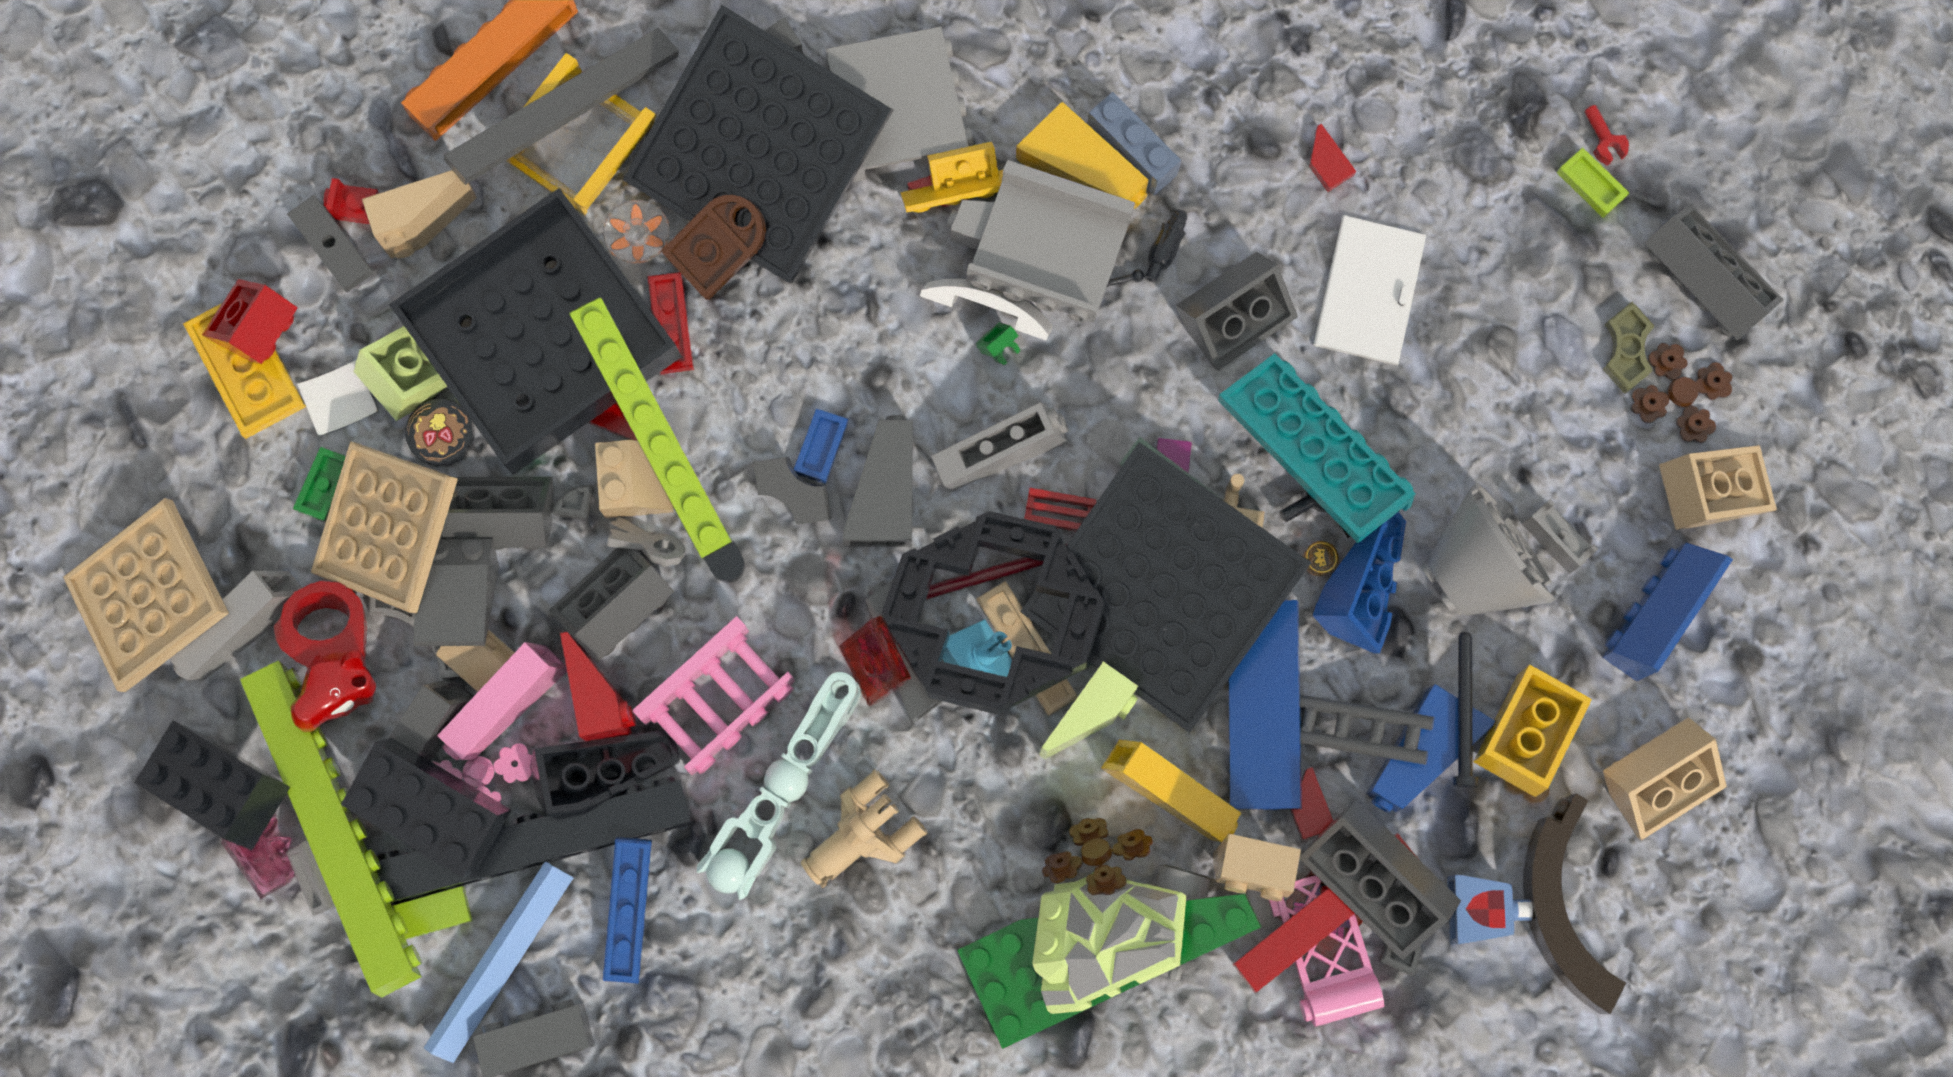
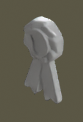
[607,516,686,567]

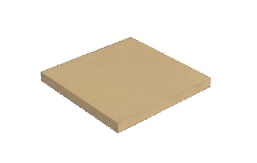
[311,441,458,613]
[63,498,229,692]

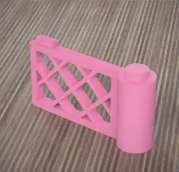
[1268,875,1384,1027]

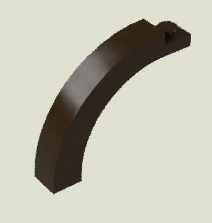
[1523,793,1626,1015]

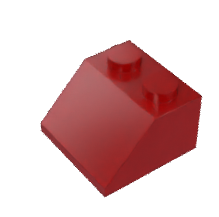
[202,279,298,364]

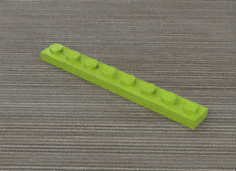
[569,297,732,558]

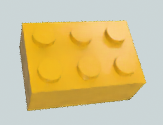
[1473,664,1592,797]

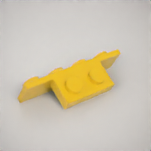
[900,141,1029,213]

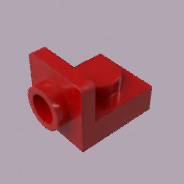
[323,178,379,224]

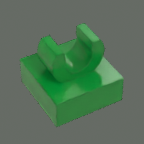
[975,322,1020,365]

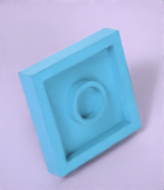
[942,619,1012,677]

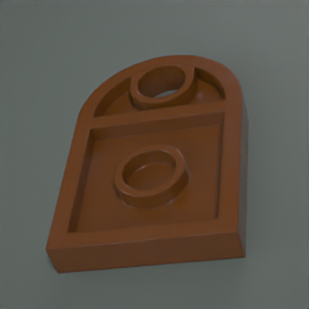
[661,195,766,300]

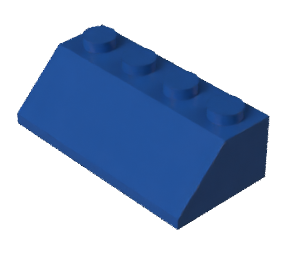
[1602,543,1733,682]

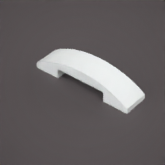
[920,278,1053,340]

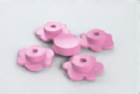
[433,743,532,803]

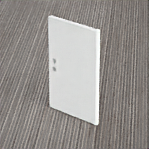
[1313,215,1426,366]

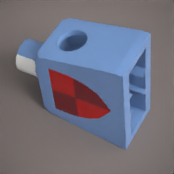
[1447,875,1533,945]

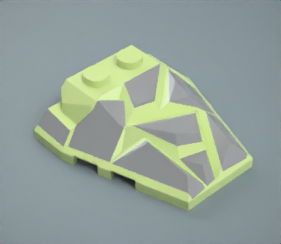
[1032,872,1186,1014]

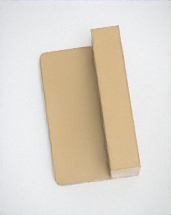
[436,630,515,692]

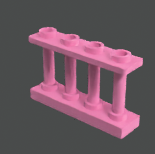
[632,616,795,775]

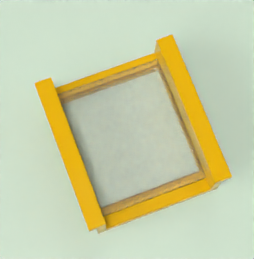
[506,53,657,215]

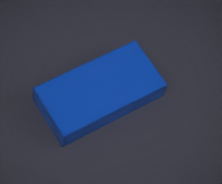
[794,408,849,484]

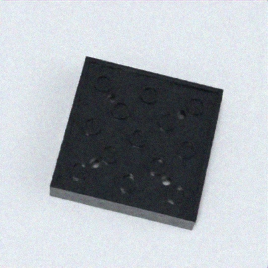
[389,188,682,475]

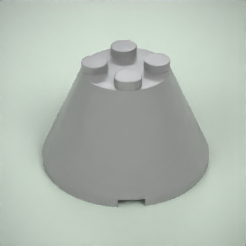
[1422,483,1558,616]

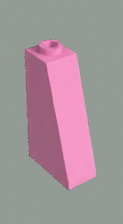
[437,642,567,760]

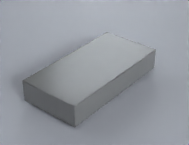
[286,841,335,916]

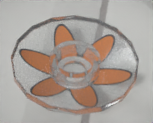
[603,199,670,264]

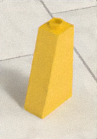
[1016,102,1149,209]
[1101,739,1241,842]

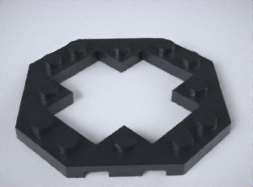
[881,511,1104,715]

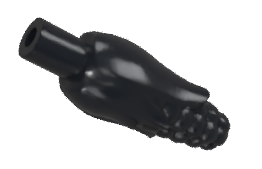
[1144,209,1187,283]

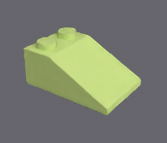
[353,326,447,421]
[1039,661,1139,759]

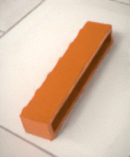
[401,0,578,142]

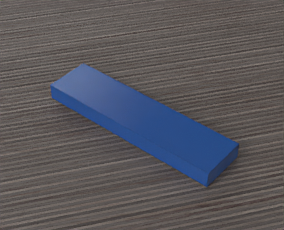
[603,837,652,984]

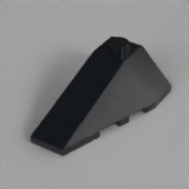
[530,730,680,817]

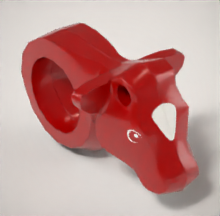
[274,581,376,732]

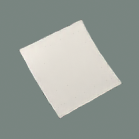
[297,360,378,436]

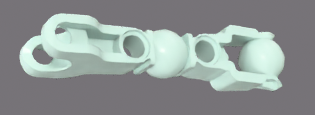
[696,672,862,901]

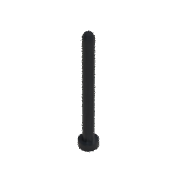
[1453,632,1478,787]

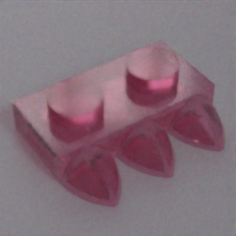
[221,818,296,899]

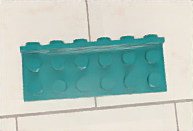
[1218,353,1416,543]

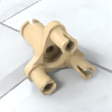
[801,769,928,888]

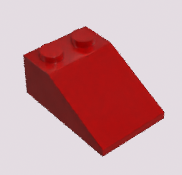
[560,632,636,741]

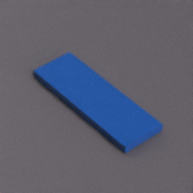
[1229,600,1302,810]

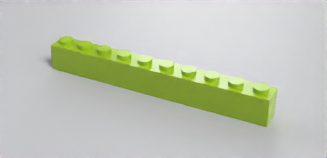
[240,660,422,998]

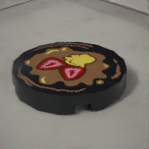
[405,398,475,467]

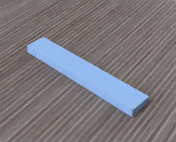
[424,861,573,1063]

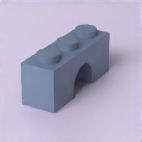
[1087,92,1182,196]

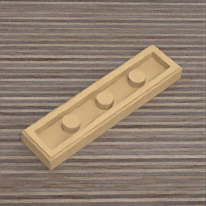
[976,581,1078,717]

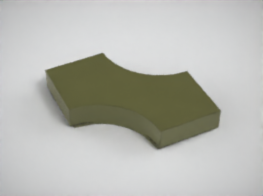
[1602,301,1654,394]

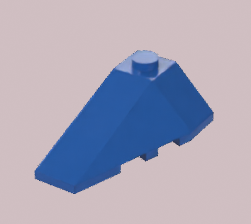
[1313,511,1406,654]

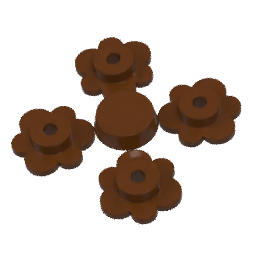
[1631,343,1733,443]
[1042,818,1153,895]

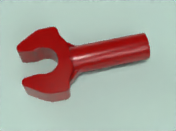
[1584,105,1629,166]

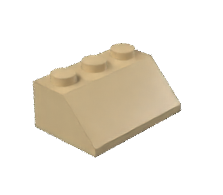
[1603,717,1727,840]

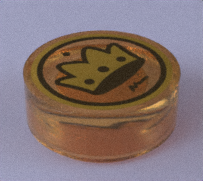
[1303,541,1339,576]

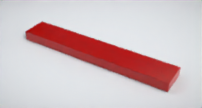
[1232,833,1418,993]

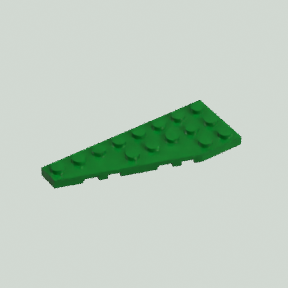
[957,893,1262,1049]

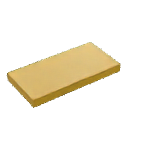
[183,303,306,439]

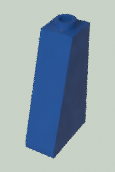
[1366,684,1495,813]

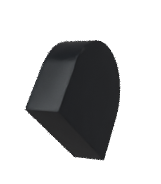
[704,541,745,583]

